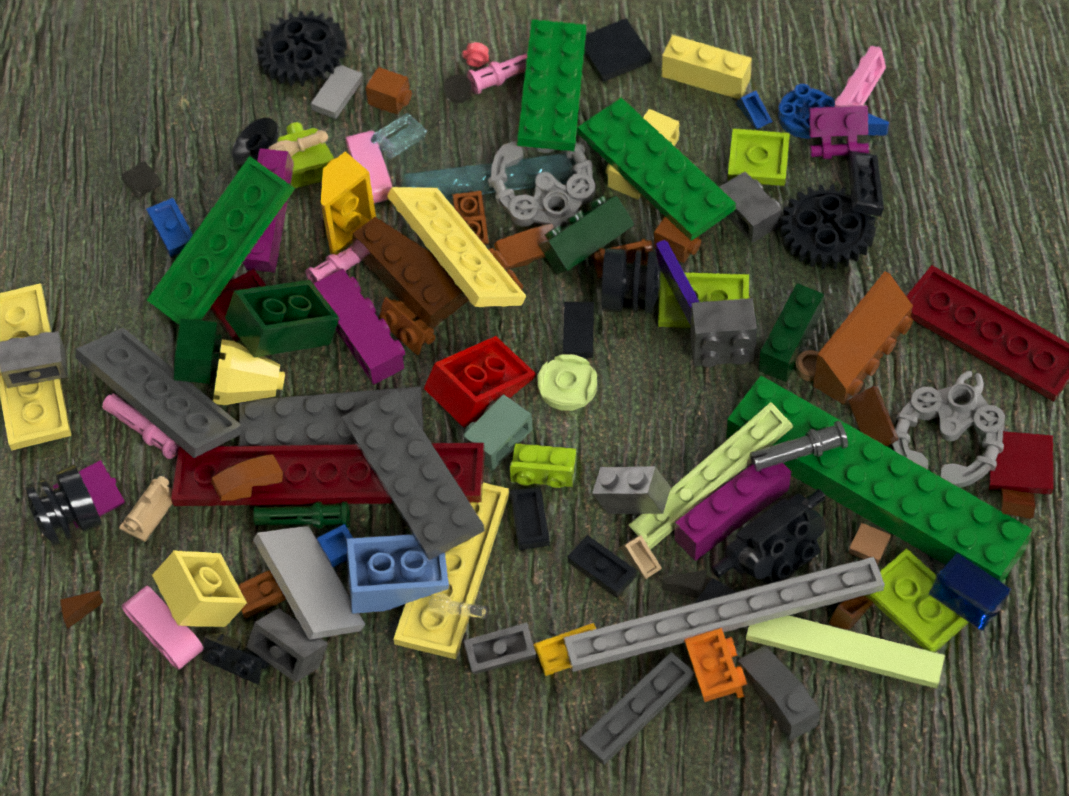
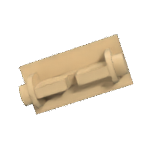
[119,476,173,542]

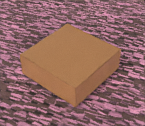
[849,523,891,565]

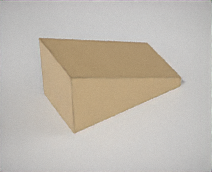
[619,535,662,579]

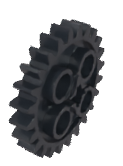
[256,10,347,87]
[780,184,876,270]

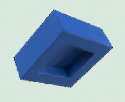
[317,524,353,567]

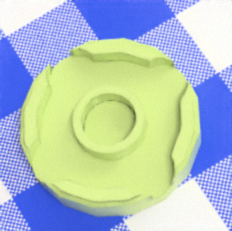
[538,354,597,411]

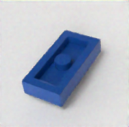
[147,198,193,257]

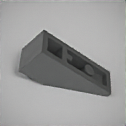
[737,646,820,742]

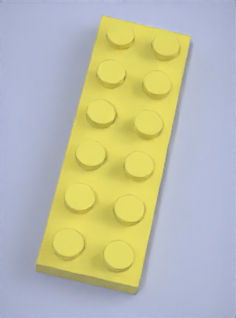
[387,187,526,307]
[0,283,72,451]
[393,483,509,659]

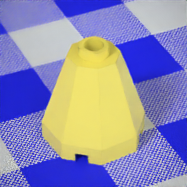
[213,339,285,405]

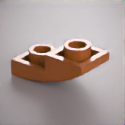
[453,191,489,245]
[494,224,554,270]
[211,454,283,501]

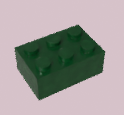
[225,280,340,358]

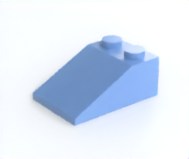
[347,534,449,613]

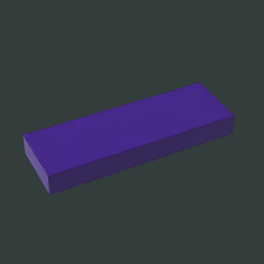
[656,240,700,326]

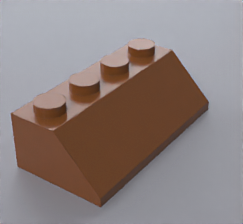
[813,271,913,405]

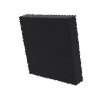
[584,18,652,82]

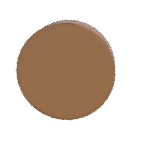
[795,350,819,381]

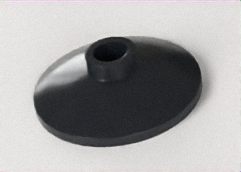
[232,118,279,166]

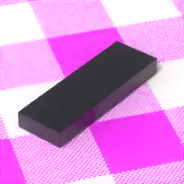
[847,151,884,217]

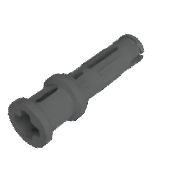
[750,421,848,472]

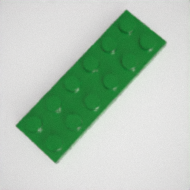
[517,19,587,152]
[577,97,736,241]
[147,156,295,325]

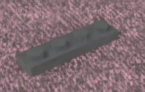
[580,652,695,766]

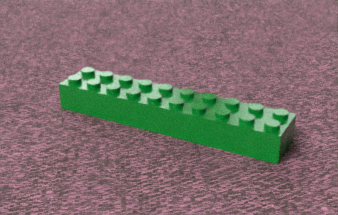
[726,376,1033,594]

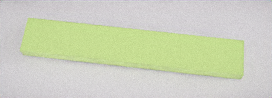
[629,402,793,550]
[746,615,945,688]

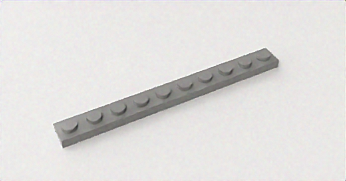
[564,557,885,672]

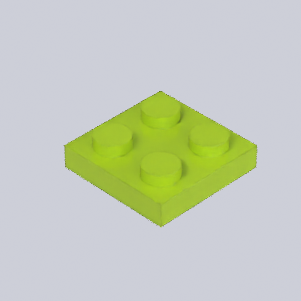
[727,129,790,186]

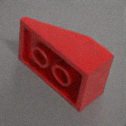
[424,336,536,428]

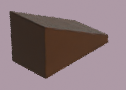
[60,590,104,629]
[829,595,874,631]

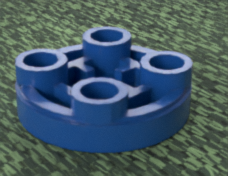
[778,84,835,138]

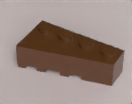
[352,217,469,329]

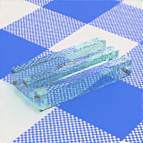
[370,113,428,159]

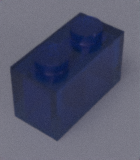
[929,553,1012,631]

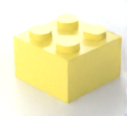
[152,551,247,627]

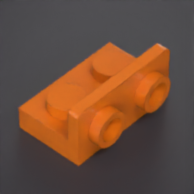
[684,628,747,702]

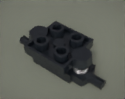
[711,489,826,584]

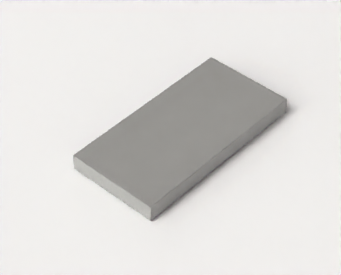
[253,526,365,640]

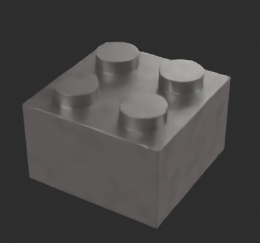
[690,298,757,367]

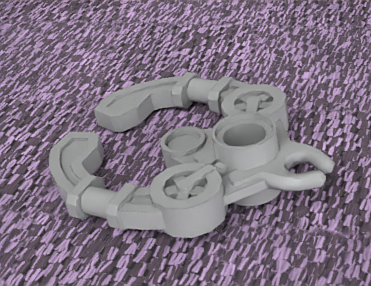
[488,141,595,227]
[893,371,1005,488]

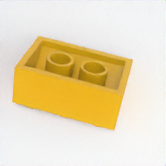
[321,152,376,255]

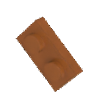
[238,570,286,619]

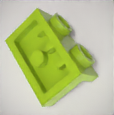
[510,444,576,488]

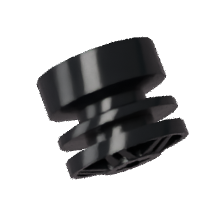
[601,248,660,314]
[25,465,102,547]

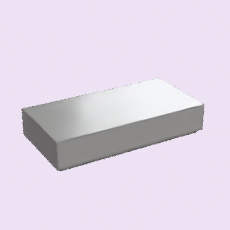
[311,65,364,119]

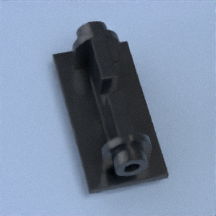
[202,632,269,685]

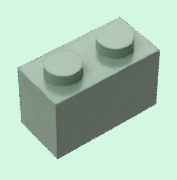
[463,394,533,471]

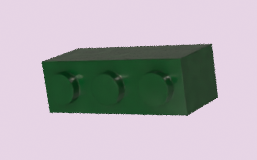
[538,195,635,274]
[759,283,824,382]

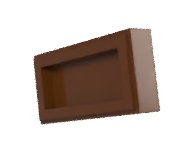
[848,386,899,446]
[1000,488,1035,519]

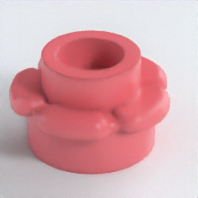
[462,42,489,67]

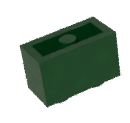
[174,319,222,384]

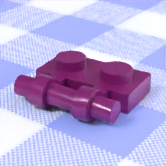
[809,105,869,159]

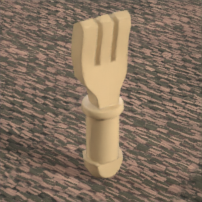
[268,130,328,156]

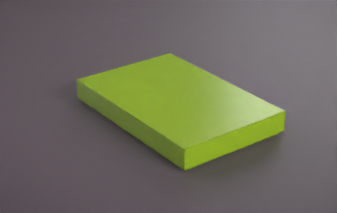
[658,272,749,328]
[865,548,977,652]

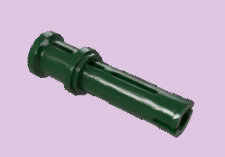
[253,501,350,529]

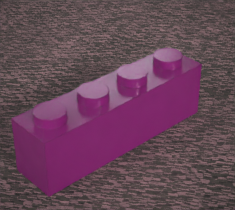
[243,148,294,273]
[314,269,405,385]
[674,463,791,561]

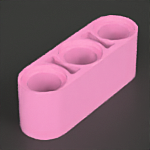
[345,130,392,204]
[121,585,203,670]

